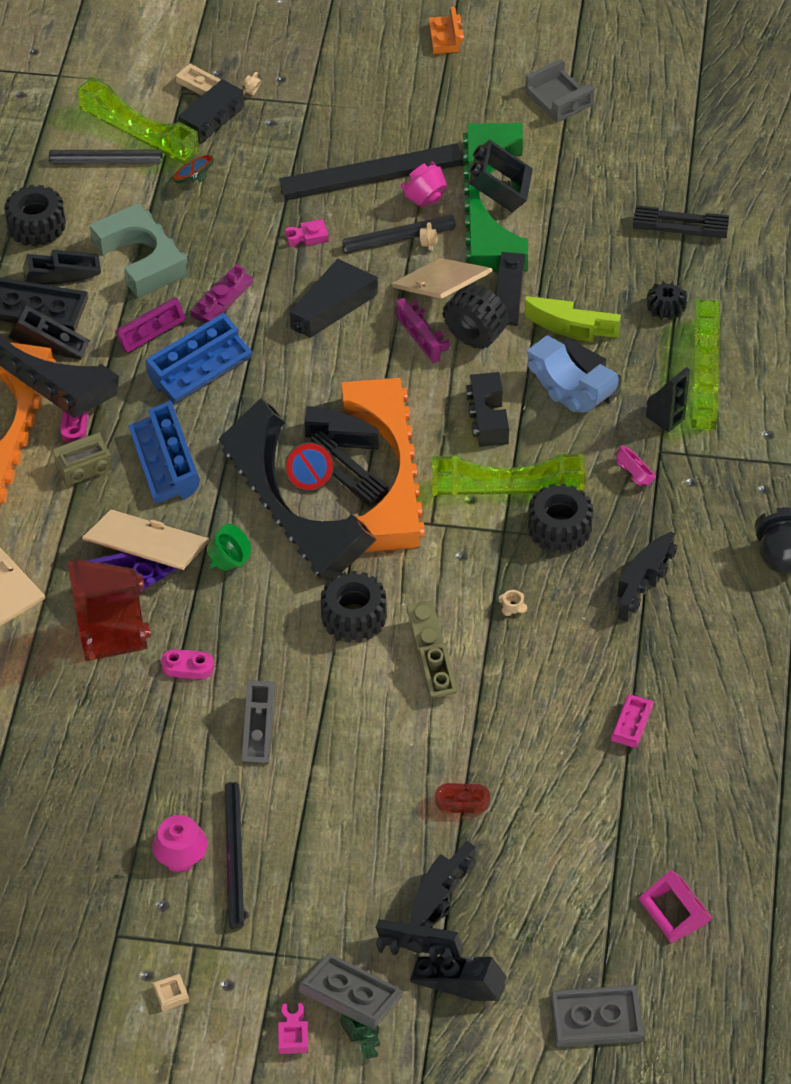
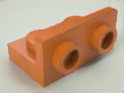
[429,7,464,54]

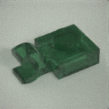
[340,1013,380,1059]

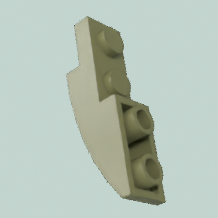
[407,600,457,698]

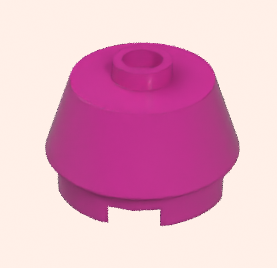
[400,161,447,208]
[152,815,207,872]

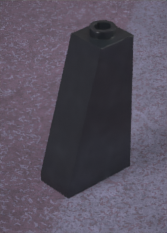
[290,259,378,338]

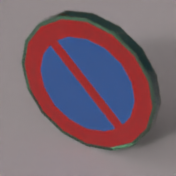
[172,155,214,183]
[285,442,335,492]

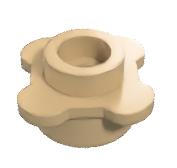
[242,72,262,96]
[420,223,437,251]
[499,590,527,616]

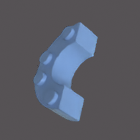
[527,335,618,412]

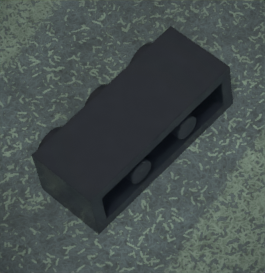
[178,79,244,144]

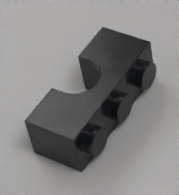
[465,372,509,447]

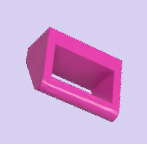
[639,870,713,943]

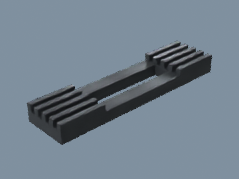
[633,205,729,239]
[302,431,388,507]

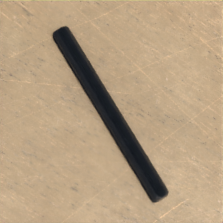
[225,782,244,929]

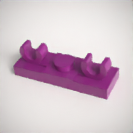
[191,264,253,323]
[114,297,186,353]
[396,298,450,363]

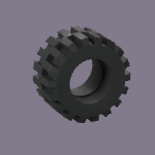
[4,185,66,246]
[442,283,509,349]
[528,484,593,553]
[320,571,387,643]

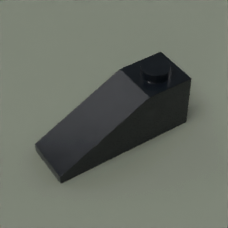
[496,252,525,326]
[8,305,90,360]
[646,367,690,433]

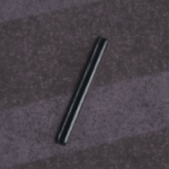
[49,149,163,164]
[342,215,456,252]

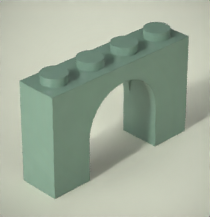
[89,203,188,298]

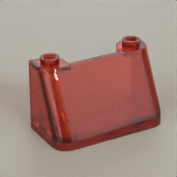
[67,559,151,661]

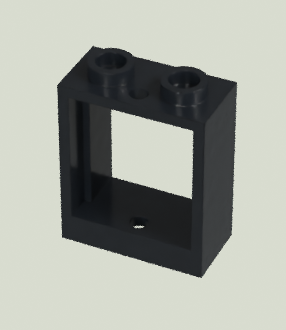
[469,139,533,213]

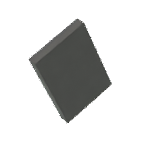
[299,953,403,1030]
[550,985,644,1048]

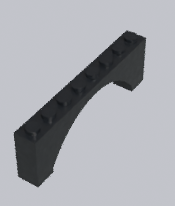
[0,334,119,418]
[218,398,377,581]

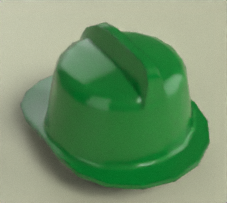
[207,524,251,571]

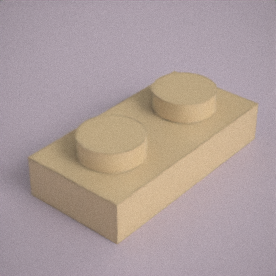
[176,64,221,96]

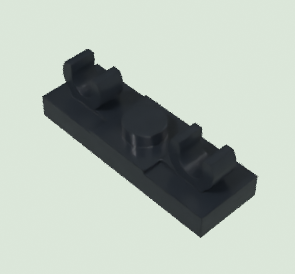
[375,919,464,964]

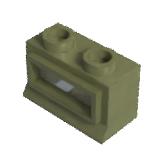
[53,432,113,486]

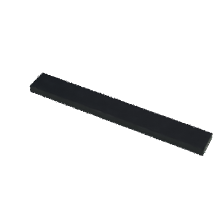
[279,144,463,200]

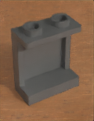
[525,59,595,123]

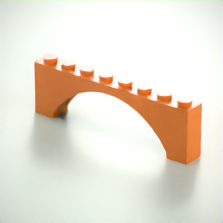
[0,342,56,508]
[341,378,425,552]

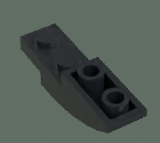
[617,532,678,622]
[411,841,477,928]

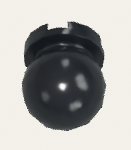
[754,507,791,574]

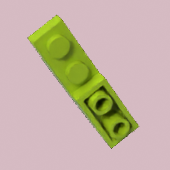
[525,296,621,342]

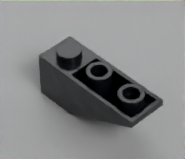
[410,956,507,1001]

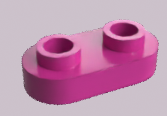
[60,411,89,443]
[615,445,656,486]
[161,649,214,679]

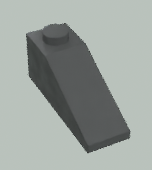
[242,680,277,763]

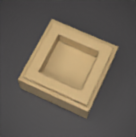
[152,974,189,1011]

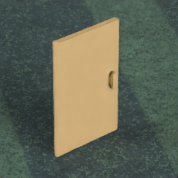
[391,258,492,299]
[82,510,209,570]
[0,548,46,626]

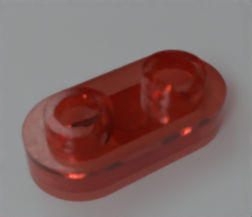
[435,783,490,813]

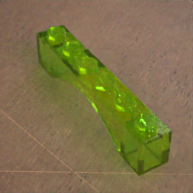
[77,77,199,164]
[691,299,720,430]
[432,454,586,495]

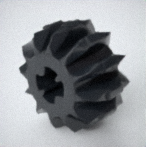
[647,281,687,321]

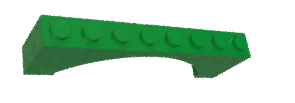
[463,123,528,272]

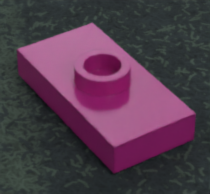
[611,694,654,748]

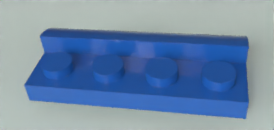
[145,313,253,404]
[128,400,200,504]

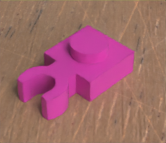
[285,219,329,246]
[278,1003,309,1054]

